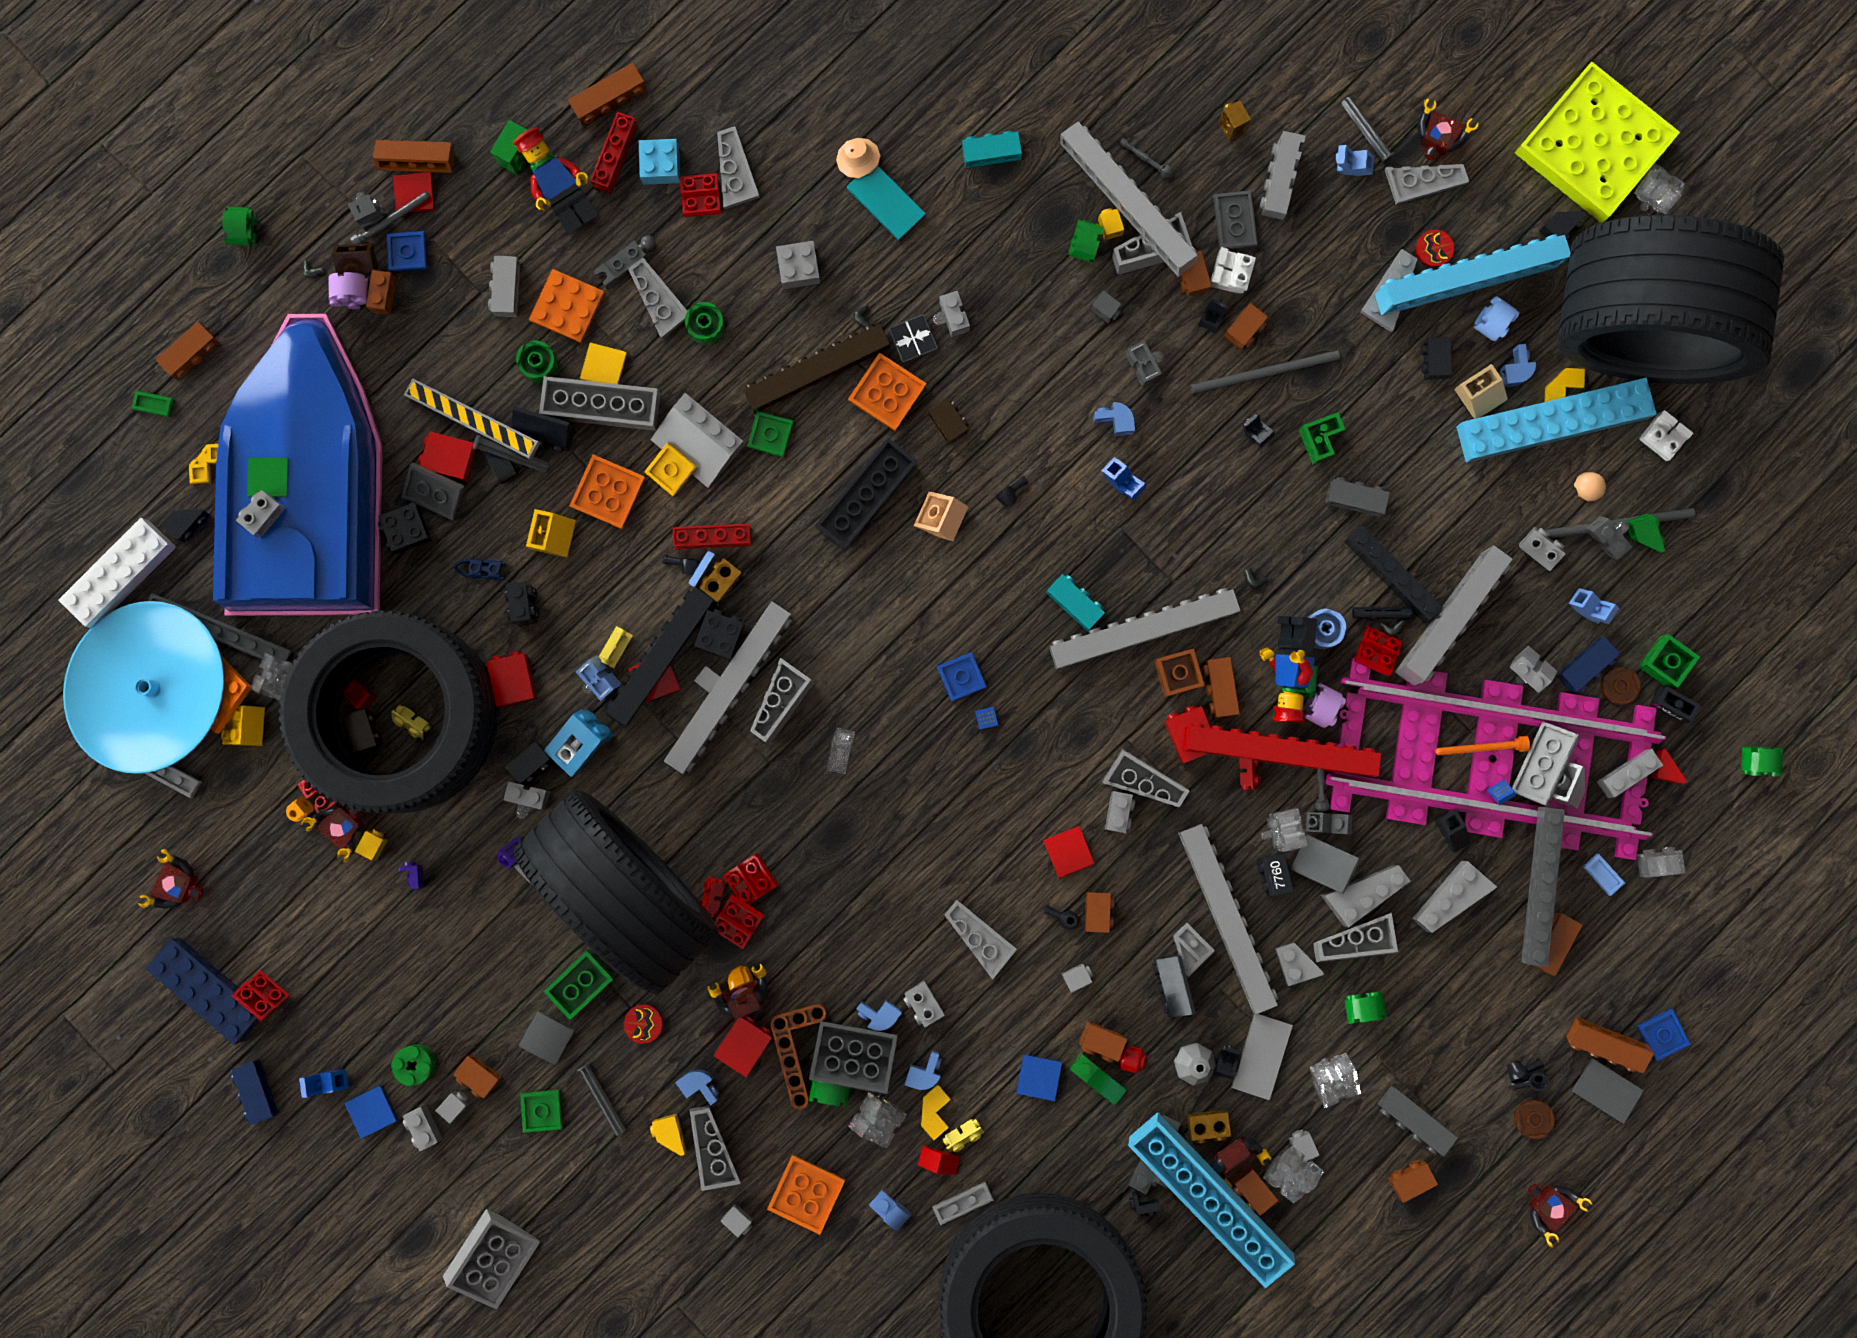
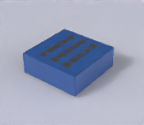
[975,706,998,730]
[1487,780,1516,805]

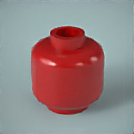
[1117,1045,1147,1074]

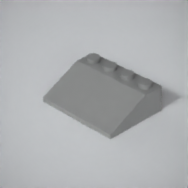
[651,393,745,488]
[443,1209,540,1309]

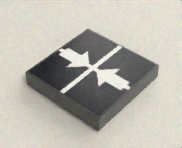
[889,314,938,364]

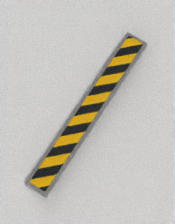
[404,379,540,460]

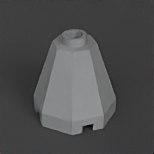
[1174,1042,1216,1086]

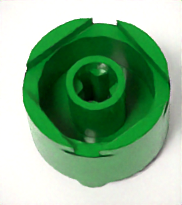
[222,206,258,246]
[1068,220,1104,264]
[685,302,725,345]
[516,340,558,383]
[1741,746,1784,776]
[1344,991,1388,1024]
[391,1044,437,1086]
[809,1081,851,1108]

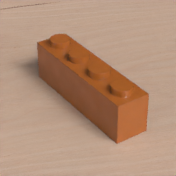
[568,62,646,125]
[373,140,455,173]
[1566,1017,1654,1074]

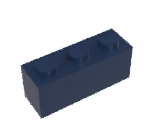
[1556,636,1620,693]
[231,1059,279,1125]

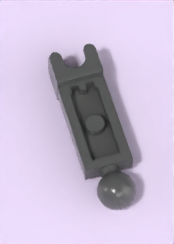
[594,235,655,289]

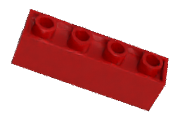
[590,112,638,194]
[672,524,752,550]

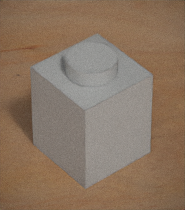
[1062,964,1093,993]
[435,1090,470,1124]
[1288,1130,1319,1163]
[721,1203,753,1237]

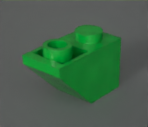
[1626,513,1665,553]

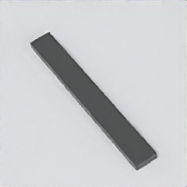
[148,593,293,669]

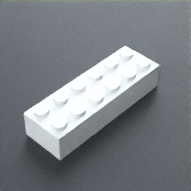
[58,518,176,628]

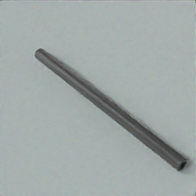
[1191,350,1340,394]
[1545,508,1695,539]

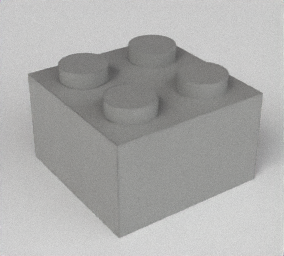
[776,241,820,289]

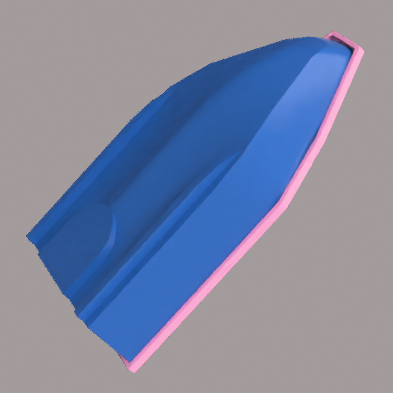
[213,314,382,616]

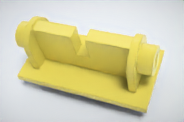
[599,626,633,668]
[392,705,431,740]
[943,1119,984,1153]

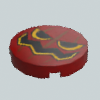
[1415,230,1454,268]
[624,1004,663,1044]

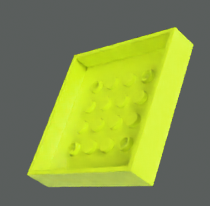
[1515,61,1680,223]

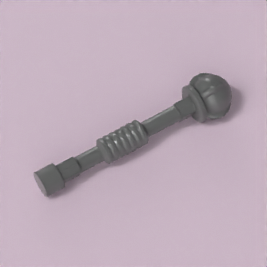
[1119,138,1172,179]
[1315,770,1330,812]

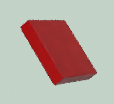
[393,172,435,213]

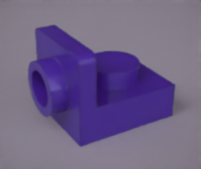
[497,836,521,870]
[398,862,424,889]

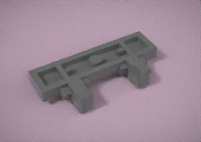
[1128,1114,1181,1194]

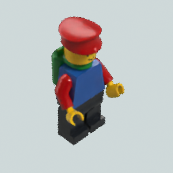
[513,128,599,234]
[1259,616,1318,723]

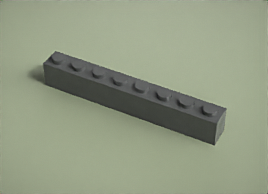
[1521,807,1565,967]

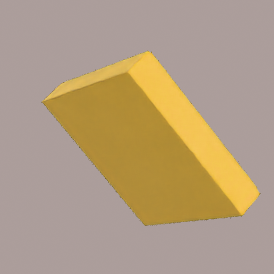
[580,343,627,384]
[644,443,697,496]

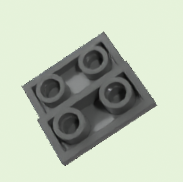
[519,1011,574,1065]

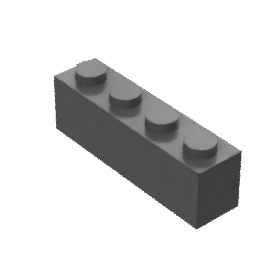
[1377,1086,1458,1157]

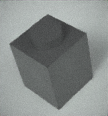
[1091,290,1121,323]

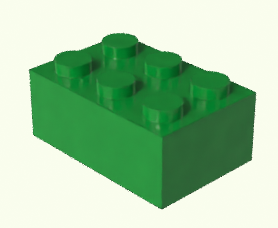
[543,949,617,1020]

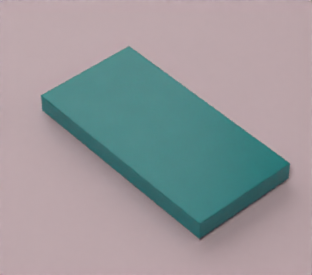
[847,166,926,241]

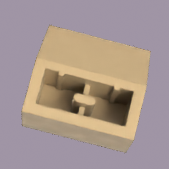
[1454,364,1508,419]

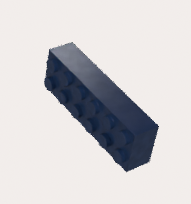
[146,938,260,1045]

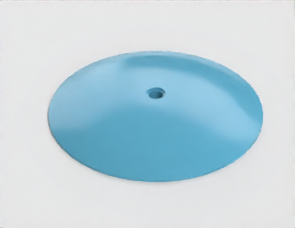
[63,601,224,774]

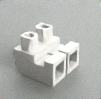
[1210,247,1256,293]
[1639,410,1693,461]

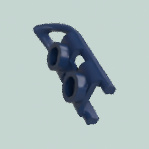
[453,559,506,580]

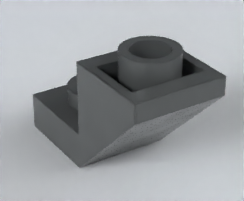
[1306,812,1353,834]

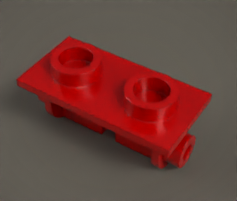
[1239,758,1261,790]
[700,876,725,918]

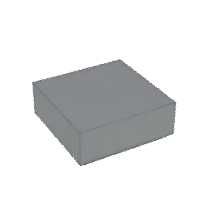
[694,666,720,693]

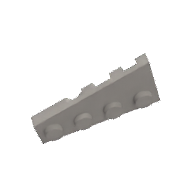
[717,126,760,210]
[1385,164,1469,205]
[1360,249,1417,333]
[628,257,687,339]
[945,900,1017,980]

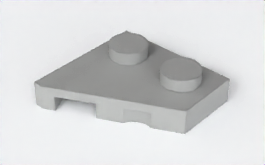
[1173,922,1215,977]
[1275,943,1324,986]

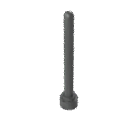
[350,192,430,244]

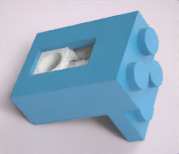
[544,709,614,777]

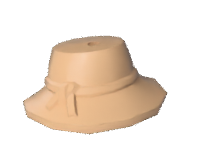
[836,138,881,178]

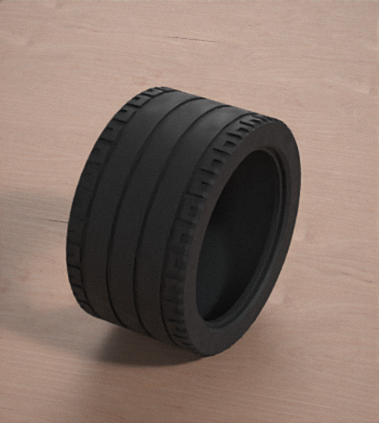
[1557,215,1784,384]

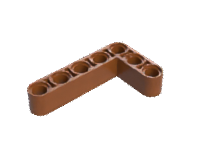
[771,1003,827,1110]

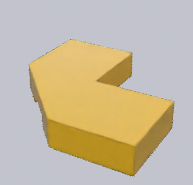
[1545,368,1585,402]
[189,444,218,485]
[921,1084,951,1140]

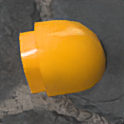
[286,796,314,822]
[728,965,754,991]

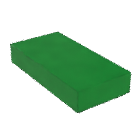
[131,391,175,418]

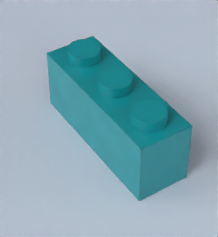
[962,131,1022,168]
[1046,574,1105,631]

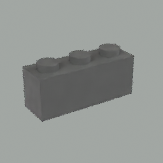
[1325,477,1390,517]

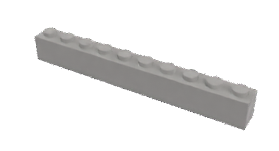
[1060,122,1197,277]
[1049,588,1240,670]
[664,601,792,775]
[1178,824,1278,1014]

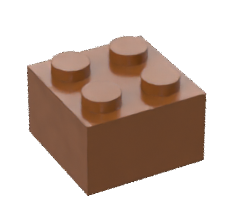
[1154,648,1205,697]
[1079,1021,1127,1063]

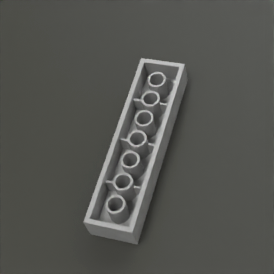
[1395,545,1512,686]

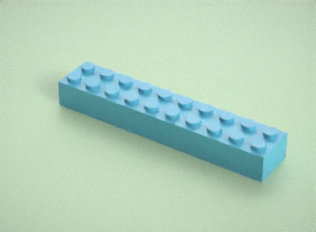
[1375,234,1570,316]
[1456,378,1657,463]
[1128,1112,1295,1288]

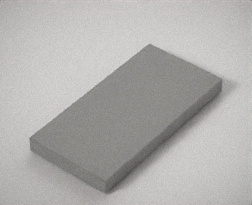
[1512,721,1580,807]
[1231,1014,1293,1100]

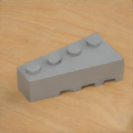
[1260,131,1306,220]
[1112,212,1192,275]
[750,658,815,745]
[1102,749,1189,807]
[1412,861,1497,933]
[1321,865,1410,928]
[1313,913,1398,963]
[690,1105,741,1191]

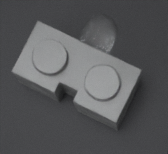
[933,291,970,337]
[1510,646,1557,693]
[504,782,550,818]

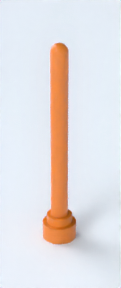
[1435,736,1530,756]

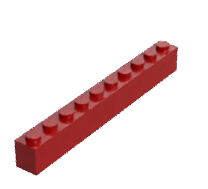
[1184,723,1381,777]

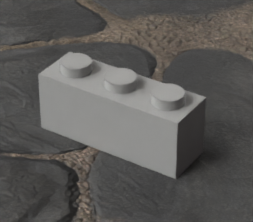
[488,256,521,317]
[1597,749,1663,798]

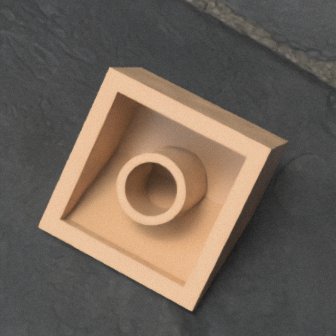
[914,491,968,541]

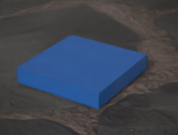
[387,231,428,272]
[937,652,987,702]
[1636,1009,1691,1062]
[1016,1054,1062,1101]
[344,1085,398,1139]

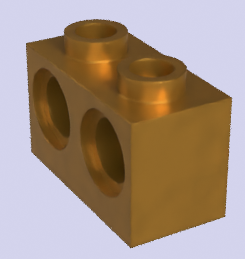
[1218,100,1251,141]
[700,558,743,604]
[1187,1110,1231,1143]

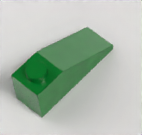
[1069,1052,1127,1105]

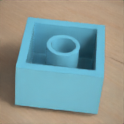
[639,139,680,185]

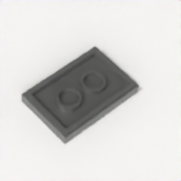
[1213,190,1258,250]
[401,463,464,521]
[1290,835,1360,894]
[1572,1058,1644,1124]

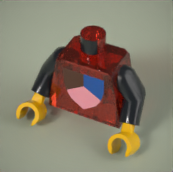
[1417,99,1479,160]
[301,807,364,862]
[138,849,203,909]
[708,964,769,1019]
[1211,1137,1272,1188]
[1527,1184,1593,1247]

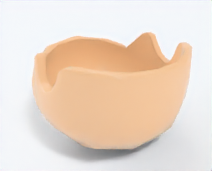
[1574,472,1606,501]

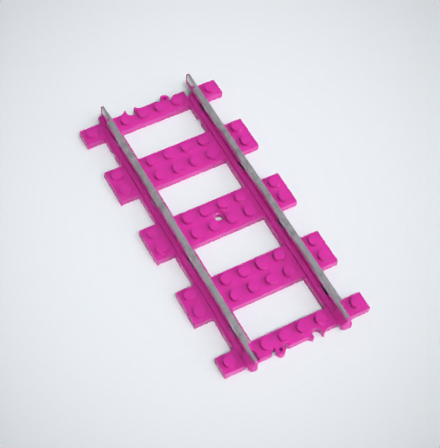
[1325,658,1666,860]

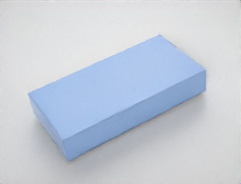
[689,551,716,588]
[1583,854,1625,896]

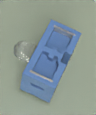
[575,656,622,701]

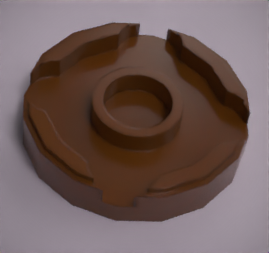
[1601,667,1641,705]
[1514,1099,1555,1140]

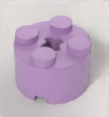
[329,272,368,309]
[1303,683,1346,728]

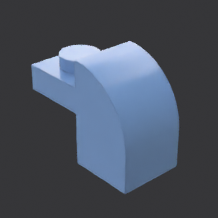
[1336,145,1374,176]
[1500,344,1536,387]
[1093,402,1135,436]
[1569,588,1619,624]
[857,1000,902,1031]
[905,1050,942,1090]
[675,1069,719,1105]
[869,1189,911,1231]

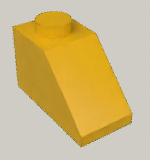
[650,1114,687,1156]

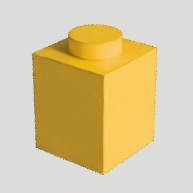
[1098,208,1124,241]
[355,829,388,860]

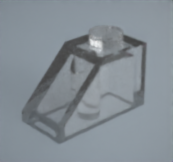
[827,727,855,774]

